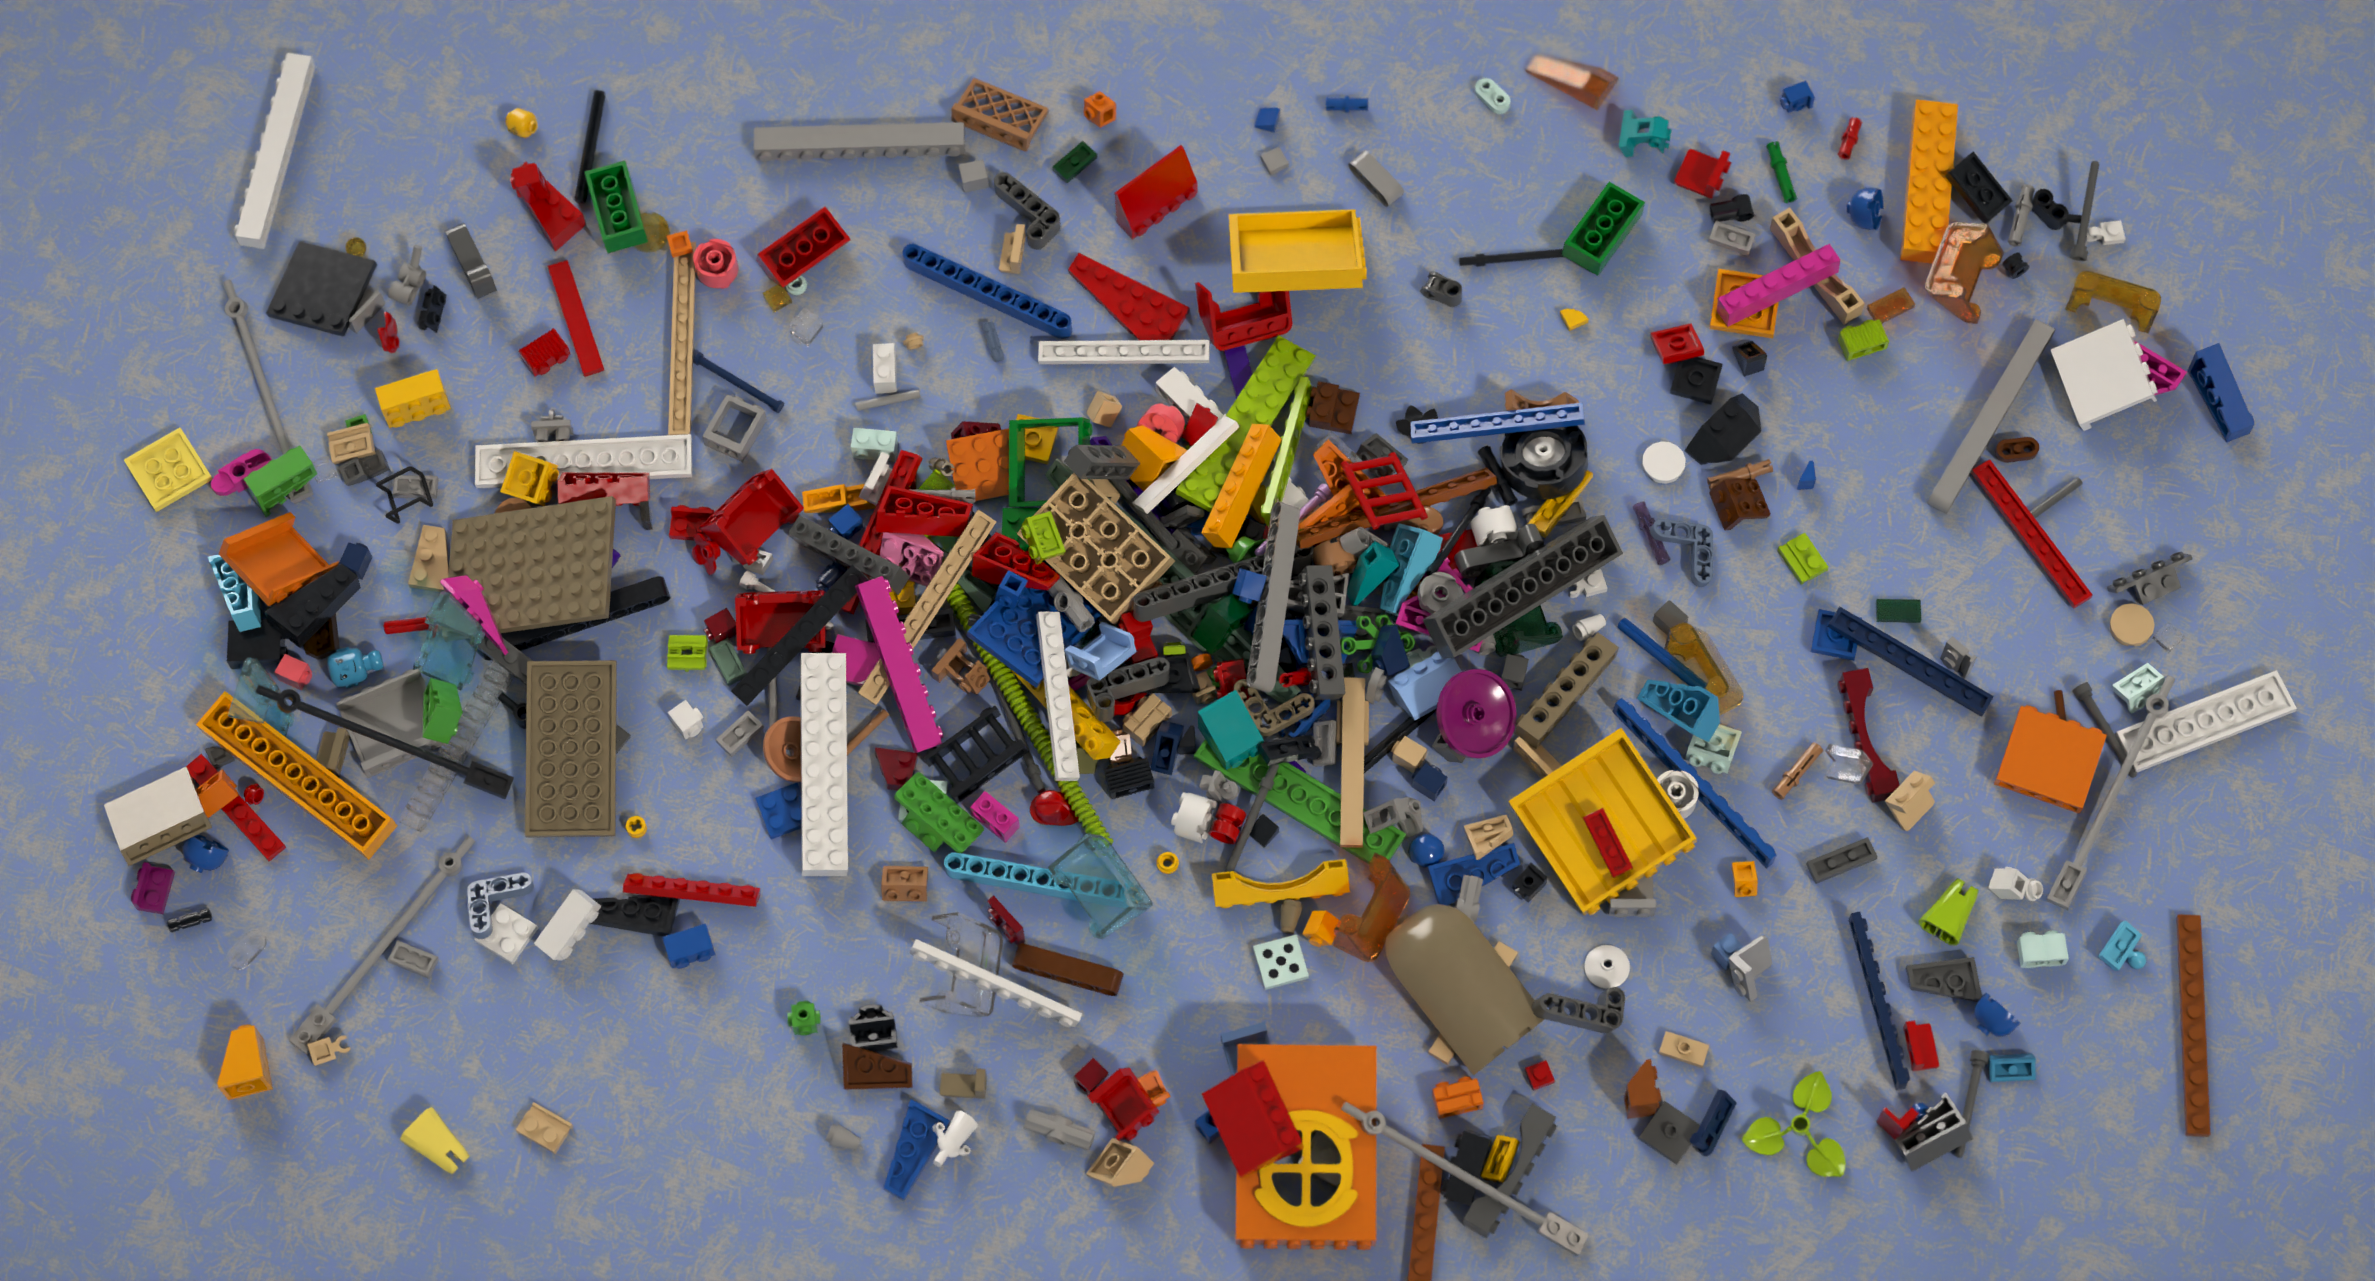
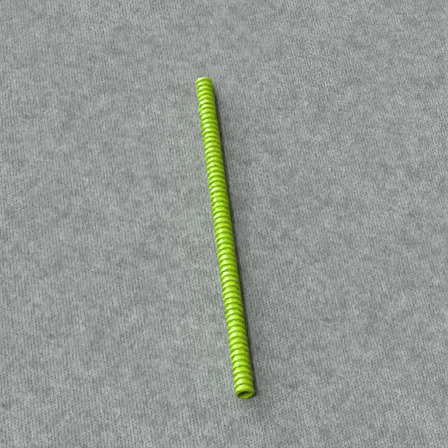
[924,535,1114,852]

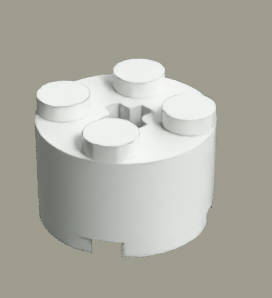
[1470,505,1518,547]
[1657,770,1699,819]
[1171,793,1217,843]

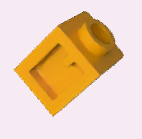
[1731,861,1758,897]

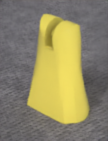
[400,1107,470,1174]

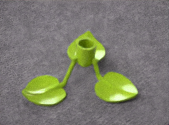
[1742,1071,1846,1177]

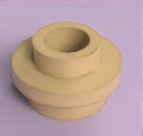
[903,333,924,350]

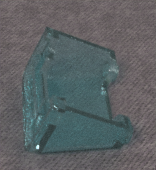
[413,590,485,691]
[1048,834,1153,939]

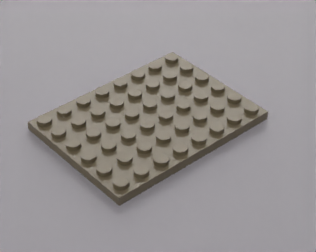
[443,496,616,641]

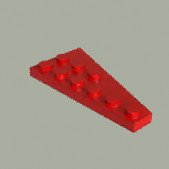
[1068,253,1190,340]

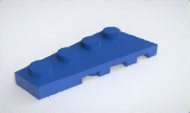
[1427,843,1520,906]
[884,1099,951,1201]

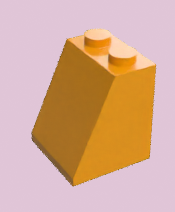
[1121,425,1187,491]
[217,1024,273,1100]

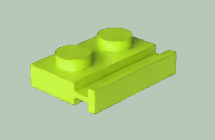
[1778,533,1829,585]

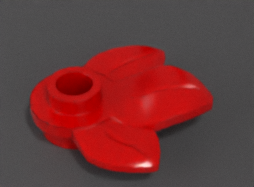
[377,312,400,353]
[692,533,721,575]

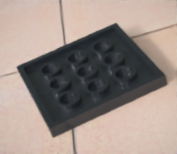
[266,241,377,337]

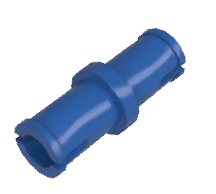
[1326,96,1368,113]

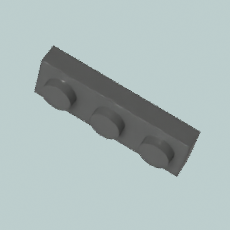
[1806,837,1878,884]

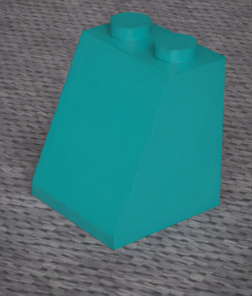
[1198,690,1264,770]

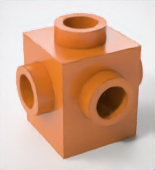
[1083,91,1116,128]

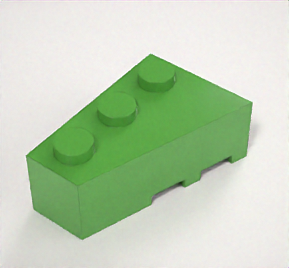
[243,445,317,518]
[422,678,463,744]

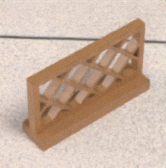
[951,78,1049,152]

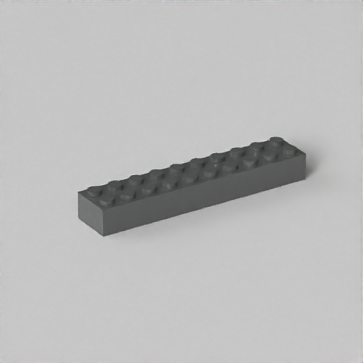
[1423,515,1623,659]

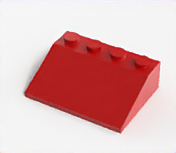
[1115,145,1198,240]
[1202,1060,1304,1178]

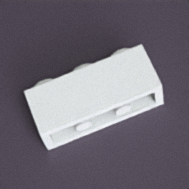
[534,889,601,960]

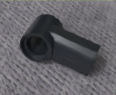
[1709,194,1754,223]

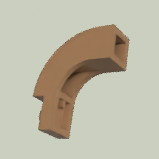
[1505,389,1579,411]

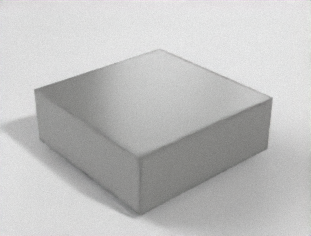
[1261,147,1289,175]

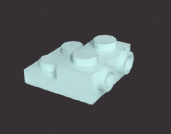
[1685,724,1742,774]

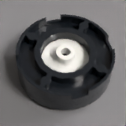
[1500,426,1588,500]

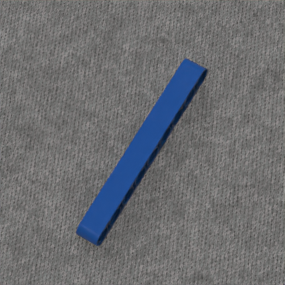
[902,243,1072,339]

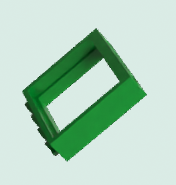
[1009,417,1093,508]

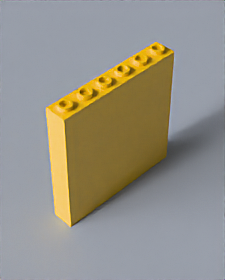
[1229,209,1367,293]

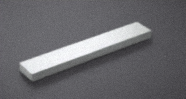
[1132,416,1240,514]

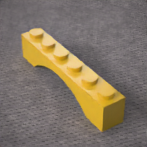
[1211,859,1350,908]

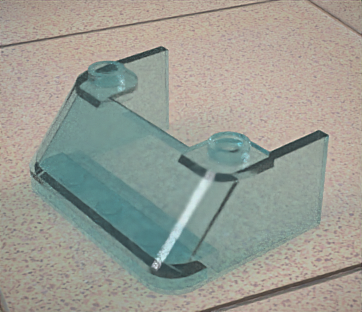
[228,657,294,737]

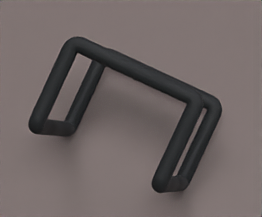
[376,466,433,524]

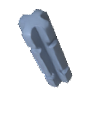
[983,322,1004,362]

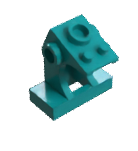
[1619,110,1672,157]

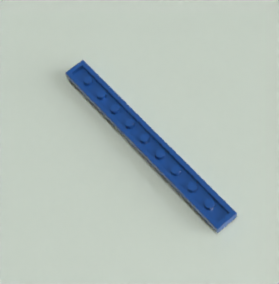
[1612,698,1777,869]

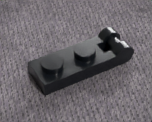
[1258,735,1322,766]

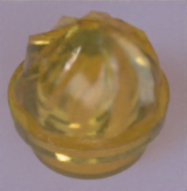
[345,237,366,257]

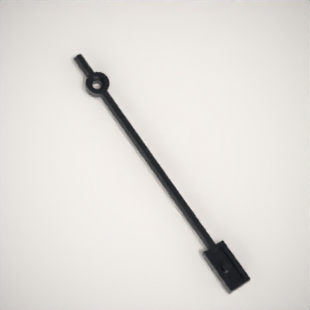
[255,684,514,799]

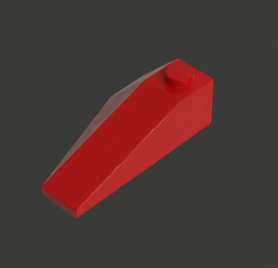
[972,532,1060,590]

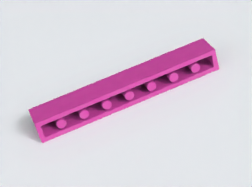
[855,576,944,753]

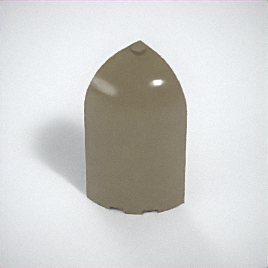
[1385,904,1545,1075]

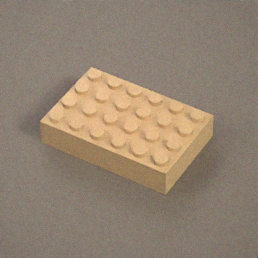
[1017,473,1175,625]

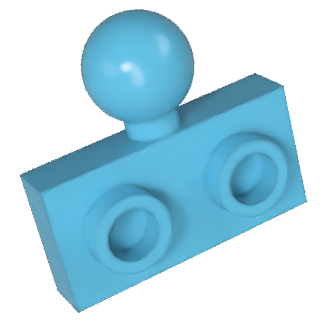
[2098,921,2146,971]

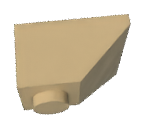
[1086,1138,1154,1187]

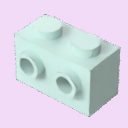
[851,428,898,462]

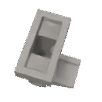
[1363,797,1423,839]

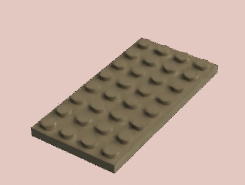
[525,660,617,838]

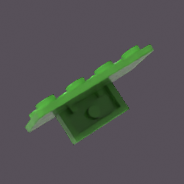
[894,772,984,854]

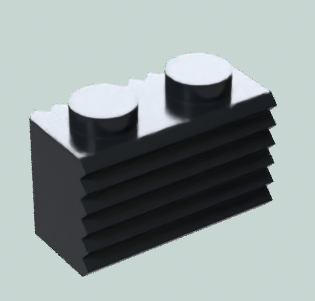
[1104,757,1155,799]

